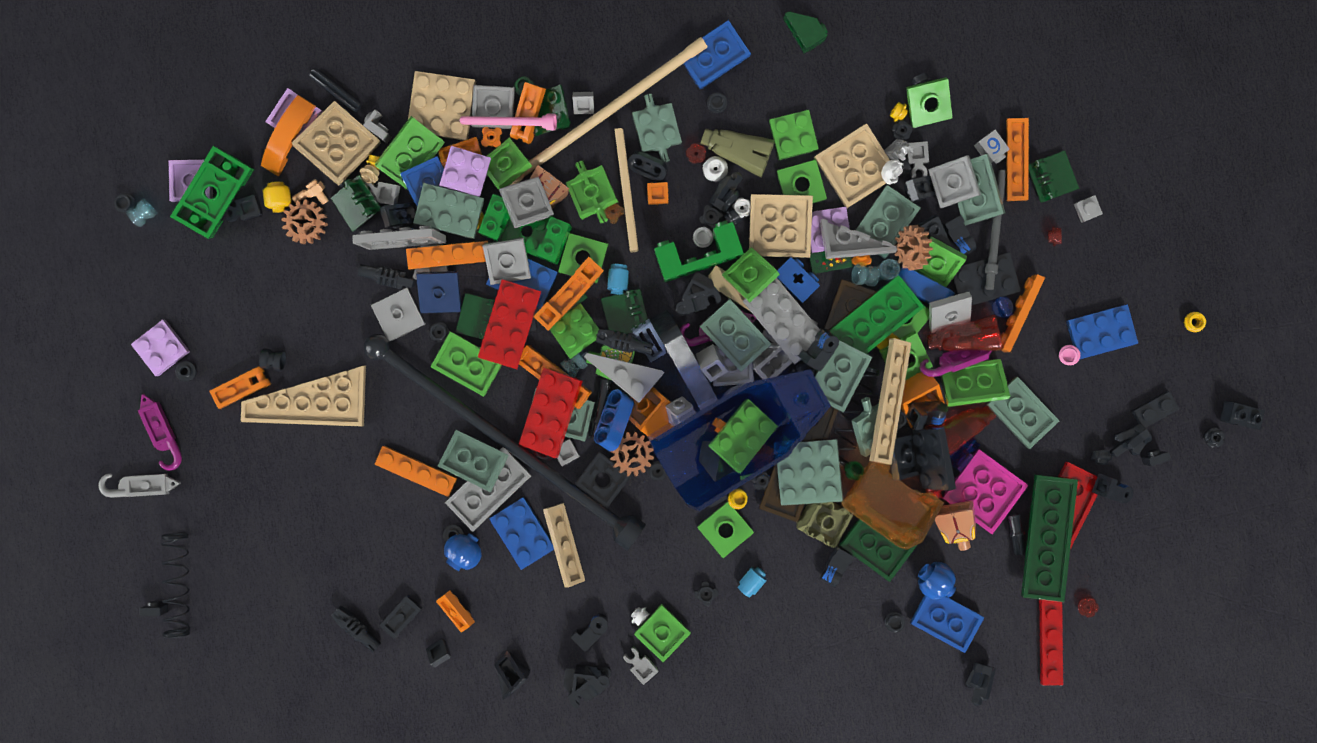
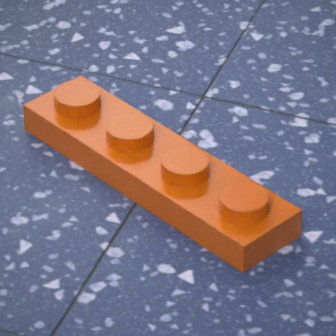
[1006,118,1029,201]
[406,241,488,270]
[998,274,1045,352]
[519,345,592,409]
[375,445,457,497]

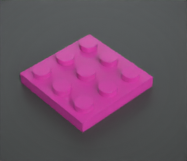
[942,449,1028,534]

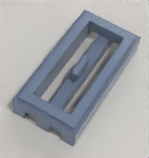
[631,319,666,362]

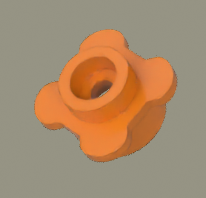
[481,127,502,148]
[851,255,872,267]

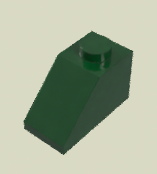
[783,12,828,54]

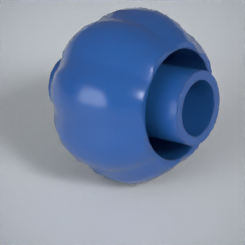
[444,533,482,571]
[918,562,956,600]

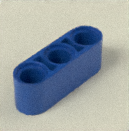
[898,268,955,304]
[594,389,634,451]

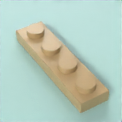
[543,503,585,587]

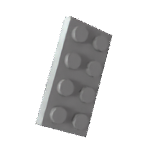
[353,226,446,250]
[743,278,820,364]
[445,447,532,532]

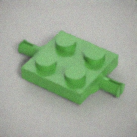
[566,161,618,223]

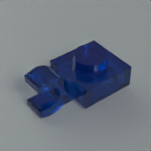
[949,436,980,472]

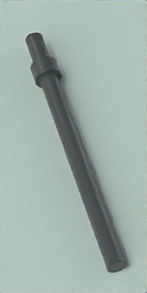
[985,170,1006,290]

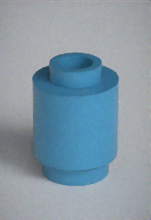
[607,264,629,295]
[738,567,767,598]

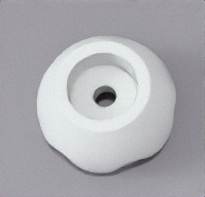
[703,156,728,182]
[881,159,903,185]

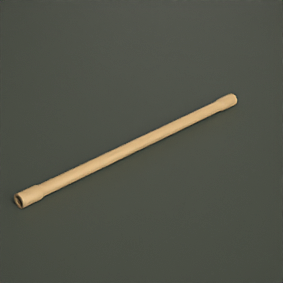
[509,37,707,186]

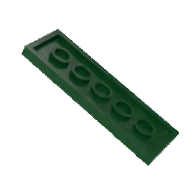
[1021,475,1078,602]

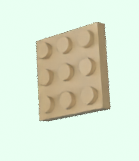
[408,71,476,141]
[292,101,381,186]
[814,124,890,209]
[749,194,813,258]

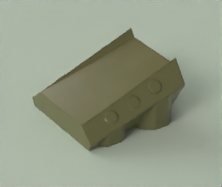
[797,502,853,548]

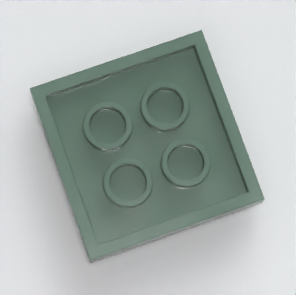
[775,439,843,505]

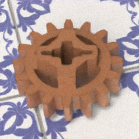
[282,200,328,244]
[895,225,933,270]
[610,432,654,476]

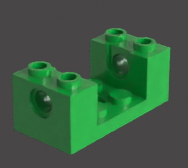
[170,146,255,239]
[478,194,572,265]
[654,220,744,283]

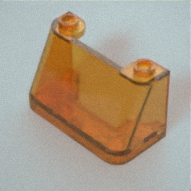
[841,461,944,549]

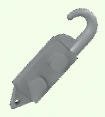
[98,474,181,498]

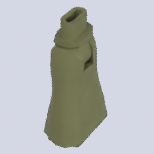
[701,129,775,178]

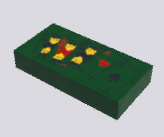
[809,251,853,274]

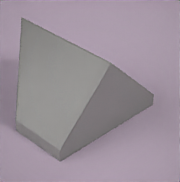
[753,343,792,384]

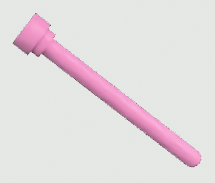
[460,113,557,130]

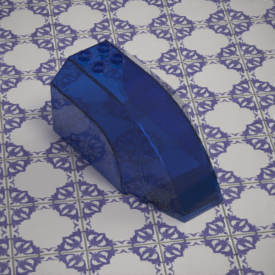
[648,369,831,511]

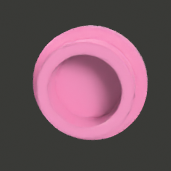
[1059,345,1080,365]

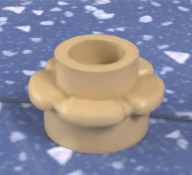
[360,165,379,184]

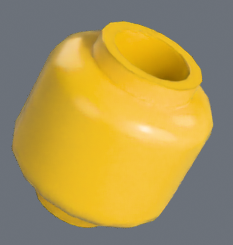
[263,182,292,213]

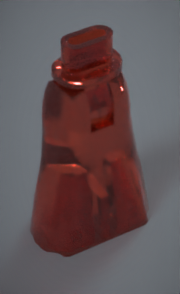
[927,314,1002,351]
[923,405,996,456]

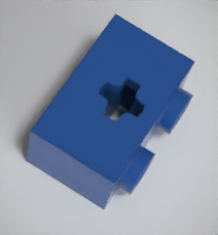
[777,257,820,304]

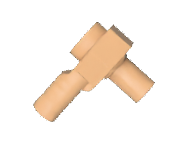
[292,179,329,205]

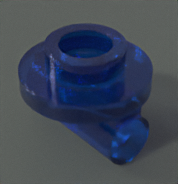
[992,296,1013,318]

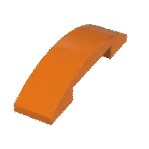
[261,95,316,176]
[533,257,604,331]

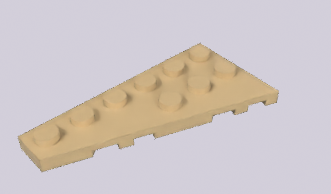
[241,366,366,426]

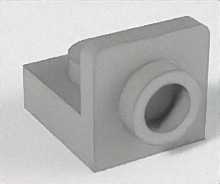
[363,109,392,143]
[666,396,693,428]

